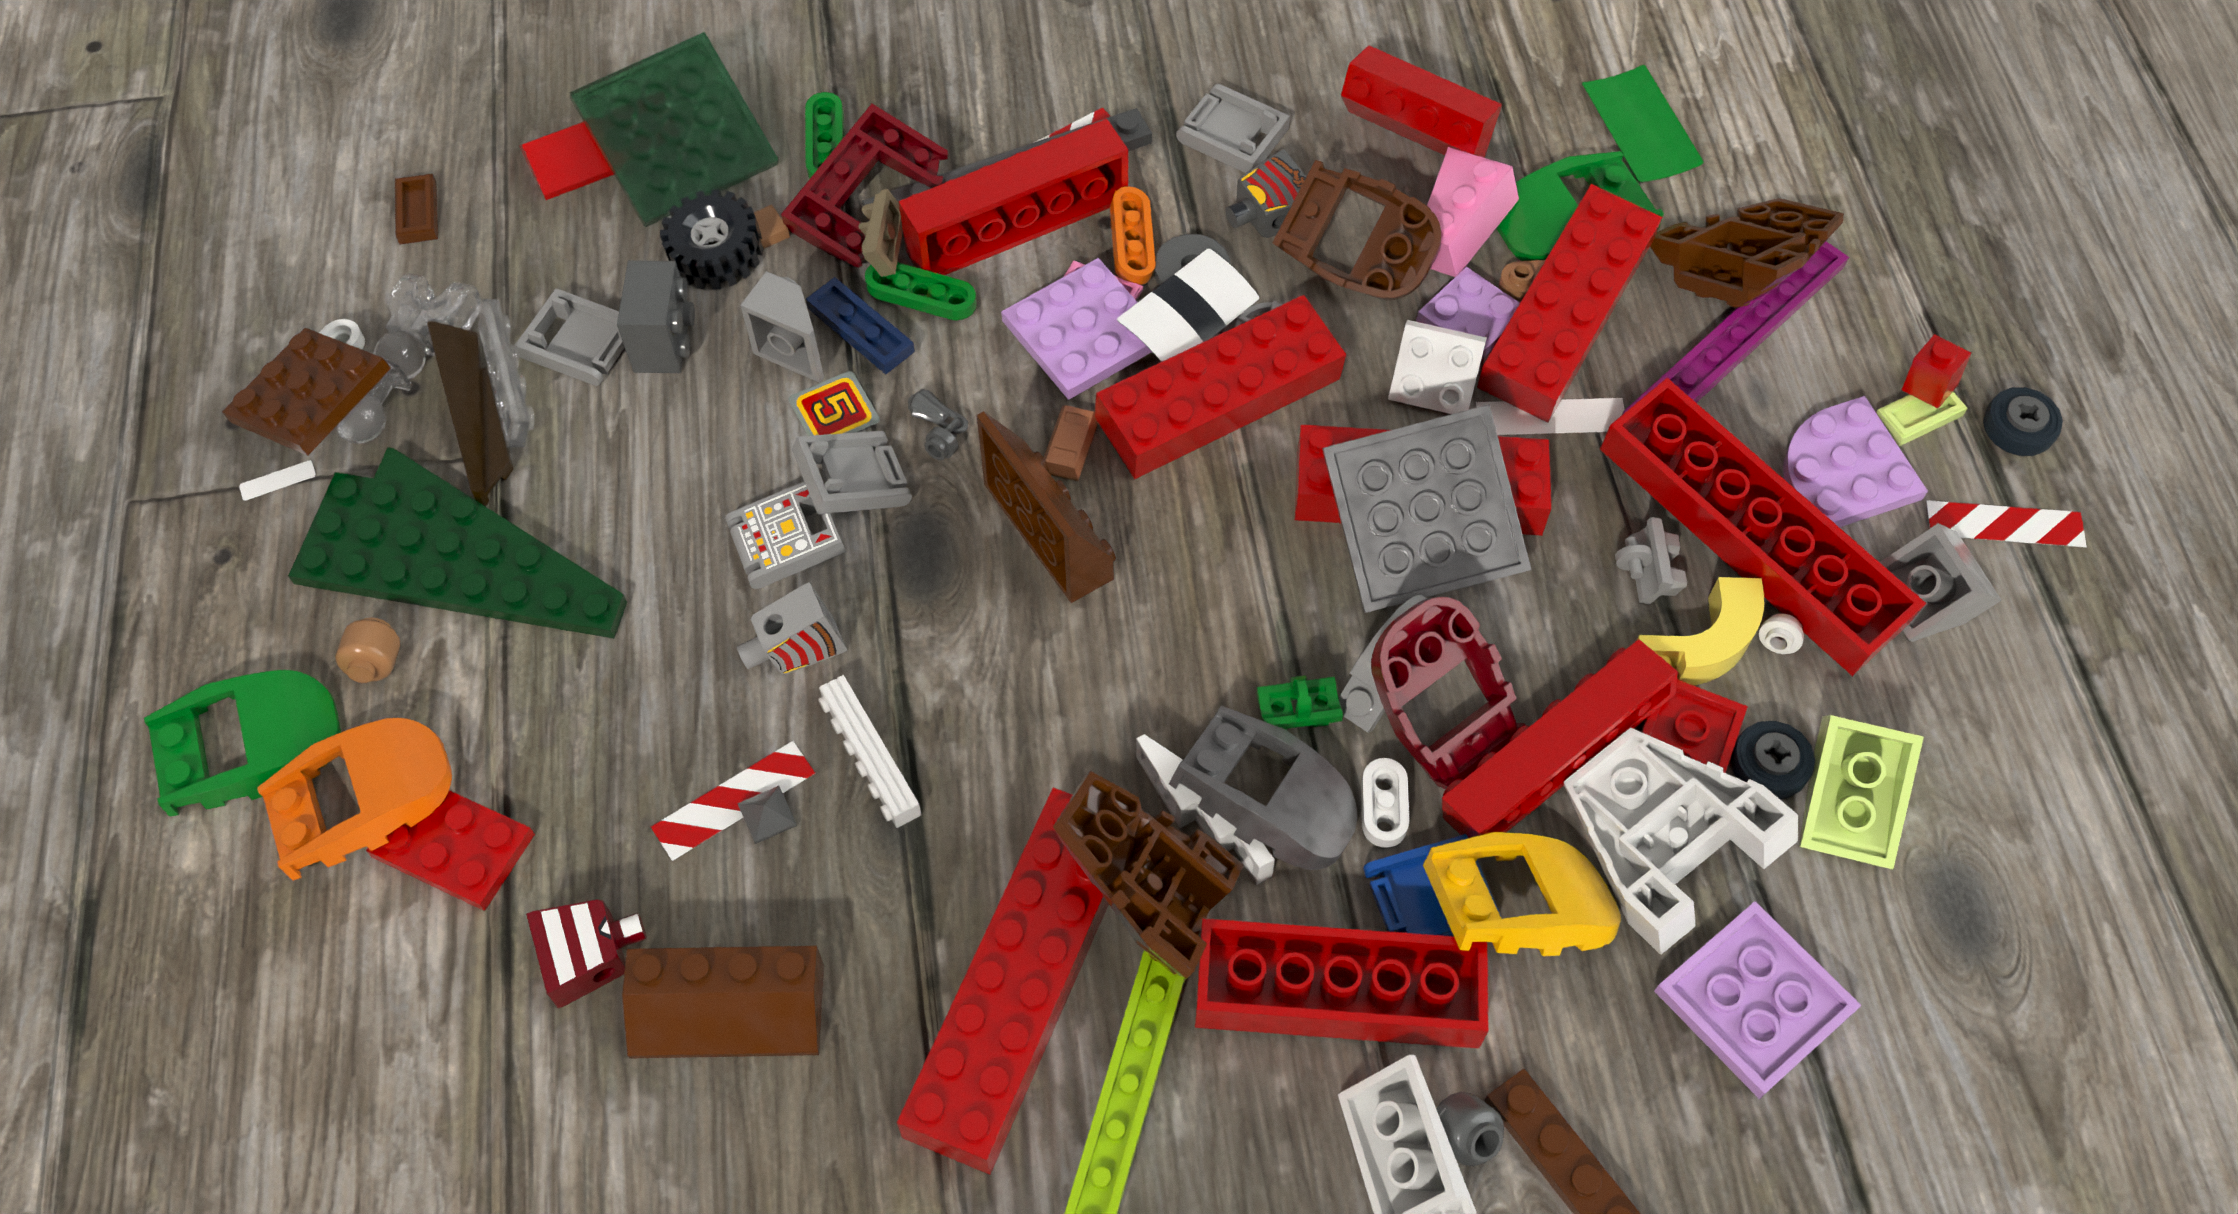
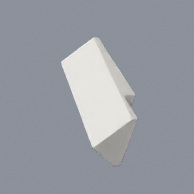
[1338,1054,1477,1214]

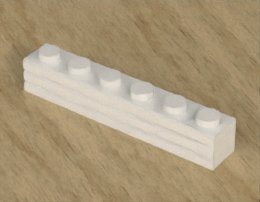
[818,675,921,828]

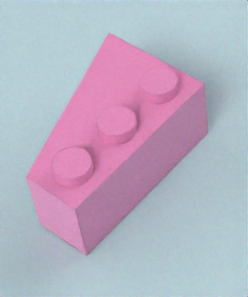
[1427,147,1519,277]

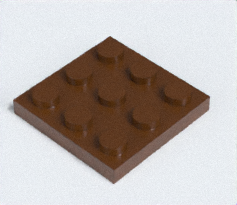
[222,328,391,456]

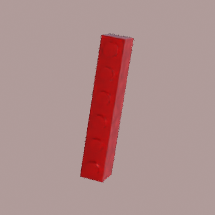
[1442,639,1678,838]

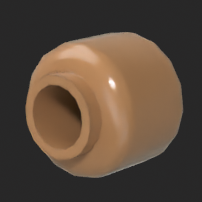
[335,617,400,683]

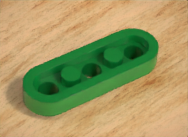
[805,92,844,179]
[865,262,977,320]

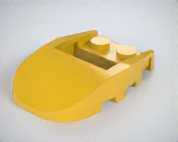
[1423,832,1621,956]

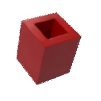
[1902,334,1971,409]

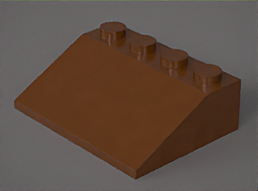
[976,411,1116,603]

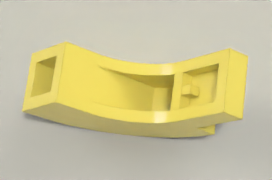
[1636,577,1764,686]

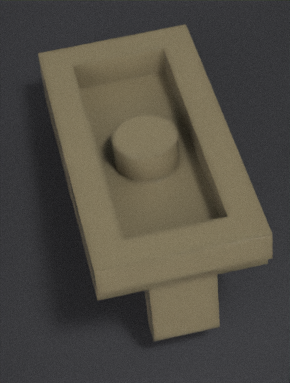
[859,189,903,277]

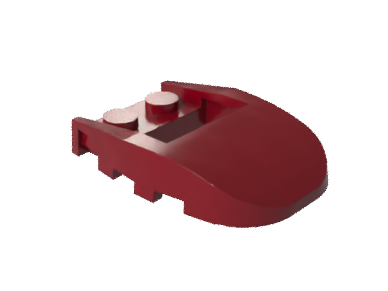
[1371,597,1526,789]

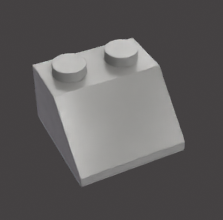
[740,271,824,383]
[1880,523,2002,642]

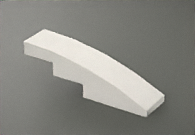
[1136,734,1275,885]

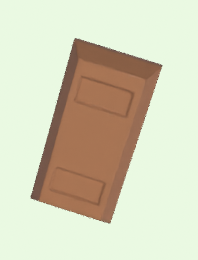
[1044,405,1098,481]

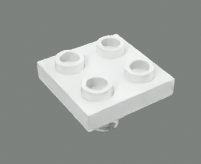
[1388,320,1486,414]

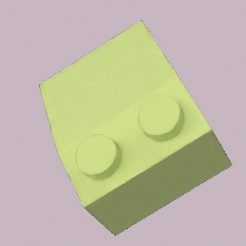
[1799,715,1924,869]

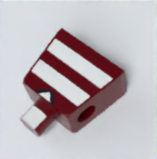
[526,899,647,1009]

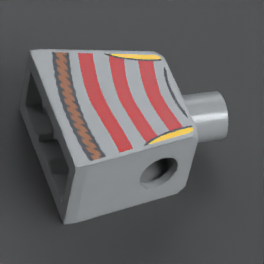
[737,582,848,674]

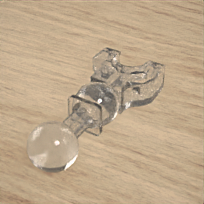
[334,273,482,444]

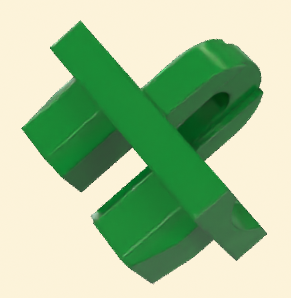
[1256,675,1343,730]

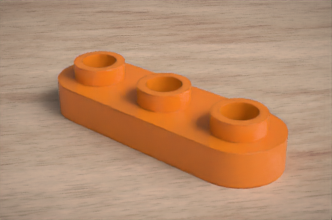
[1110,186,1156,285]

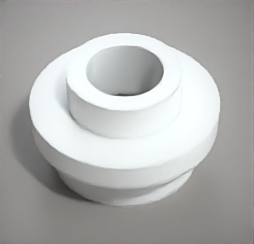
[1759,614,1804,654]

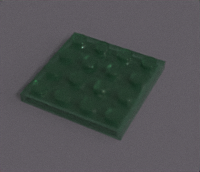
[570,32,779,228]

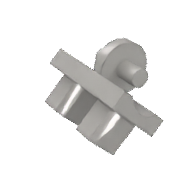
[1615,517,1687,604]

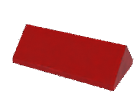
[519,92,685,200]

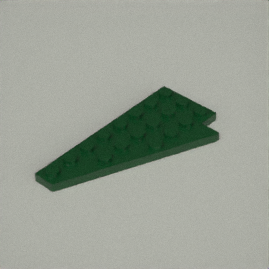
[288,447,627,639]

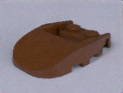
[1272,160,1441,301]

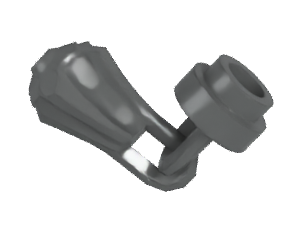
[908,389,968,460]

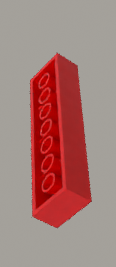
[1600,378,1926,677]
[897,787,1109,1175]

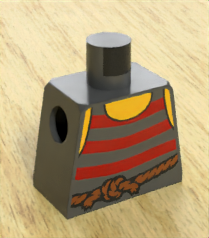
[1225,149,1307,238]

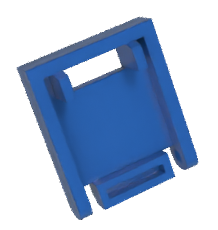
[1363,834,1501,936]

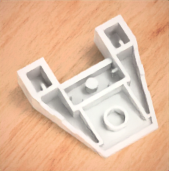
[1564,728,1798,955]

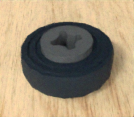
[1983,387,2063,456]
[1731,720,1815,799]

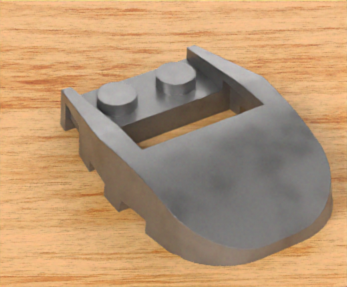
[1169,706,1357,870]

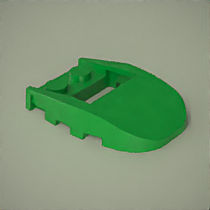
[1496,151,1664,261]
[144,670,341,817]

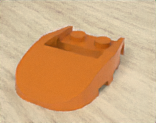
[257,718,452,881]

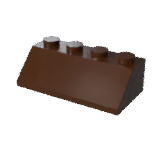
[622,945,824,1059]

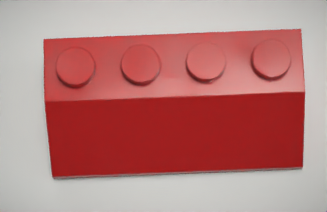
[1341,45,1502,158]

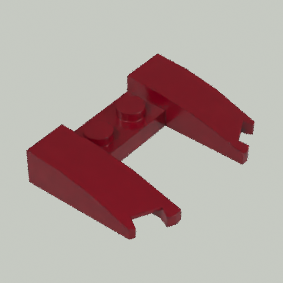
[781,103,948,268]

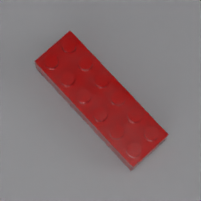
[898,119,1128,275]
[1477,184,1663,423]
[1095,295,1346,479]
[1294,424,1551,536]
[1195,918,1489,1049]

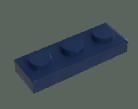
[805,277,915,375]

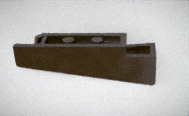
[427,321,514,506]

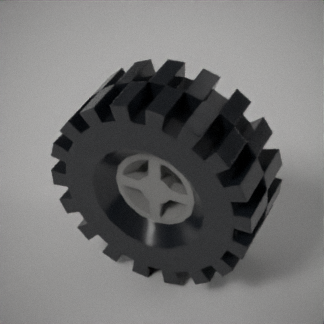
[660,189,764,290]

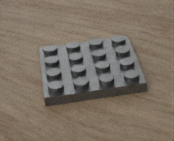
[1322,404,1531,613]

